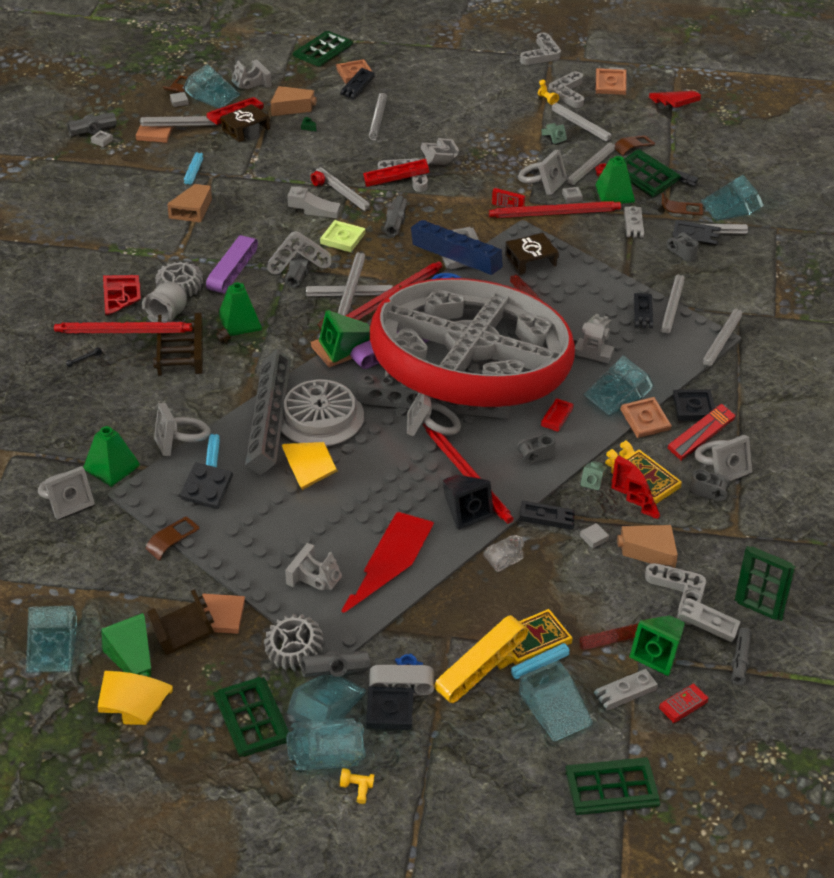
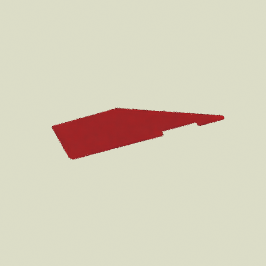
[341,512,434,613]

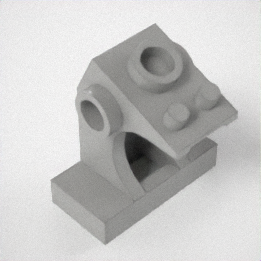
[232,60,272,89]
[575,314,615,364]
[285,543,342,590]

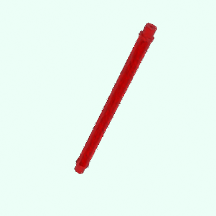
[489,201,621,218]
[345,261,443,320]
[54,322,192,333]
[423,423,514,524]

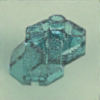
[286,718,366,771]

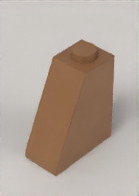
[271,86,317,116]
[168,184,212,222]
[617,525,678,568]

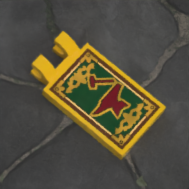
[605,440,682,504]
[497,609,573,669]

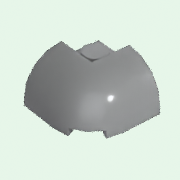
[420,138,459,165]

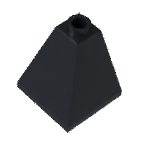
[443,475,494,530]

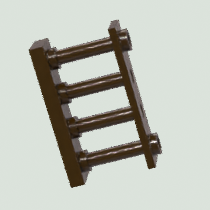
[153,313,203,376]

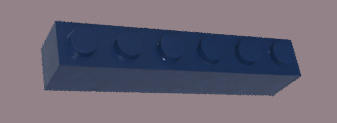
[411,220,503,275]

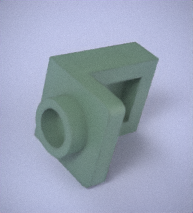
[541,122,567,144]
[580,461,607,490]

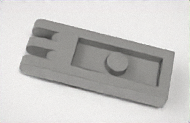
[624,206,644,238]
[679,598,741,642]
[594,669,658,710]

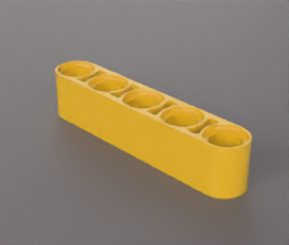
[434,615,528,703]

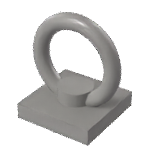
[518,150,567,195]
[407,393,461,436]
[154,403,211,456]
[694,435,752,485]
[38,466,95,519]

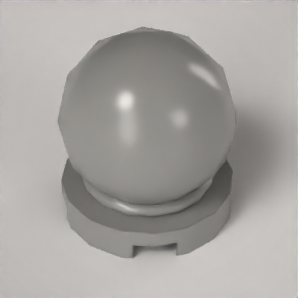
[142,282,187,323]

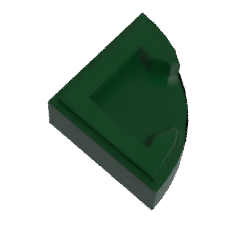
[301,117,317,131]

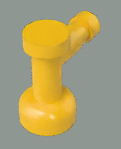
[538,80,559,105]
[340,768,375,804]

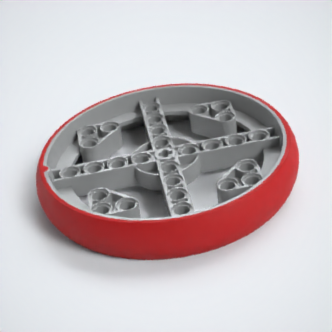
[370,278,575,407]

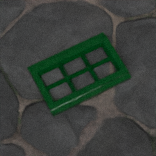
[293,31,353,67]
[624,149,681,197]
[734,546,796,621]
[213,677,292,757]
[565,757,660,815]

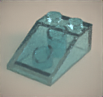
[287,675,366,733]

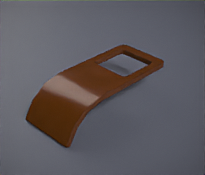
[163,75,195,93]
[614,135,655,156]
[662,193,703,215]
[145,516,200,561]

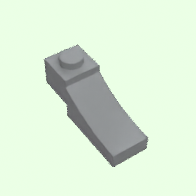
[288,186,341,218]

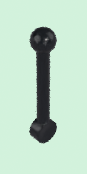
[66,347,102,367]

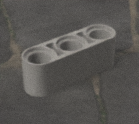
[369,665,434,696]

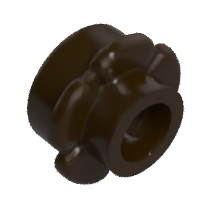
[215,327,231,344]

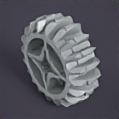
[155,261,203,298]
[264,613,324,672]

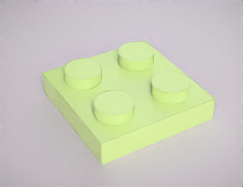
[320,220,365,252]

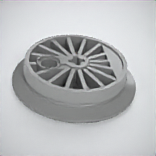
[281,379,364,446]

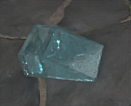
[183,64,241,109]
[701,175,764,221]
[583,355,654,416]
[26,606,77,673]
[519,660,593,742]

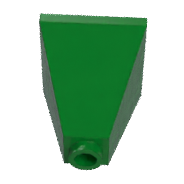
[595,156,635,204]
[219,282,262,336]
[319,310,370,363]
[83,426,140,487]
[101,613,151,677]
[629,615,685,676]

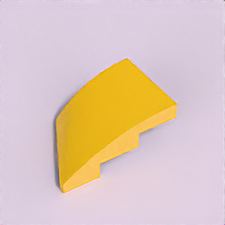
[282,442,338,490]
[98,671,173,725]

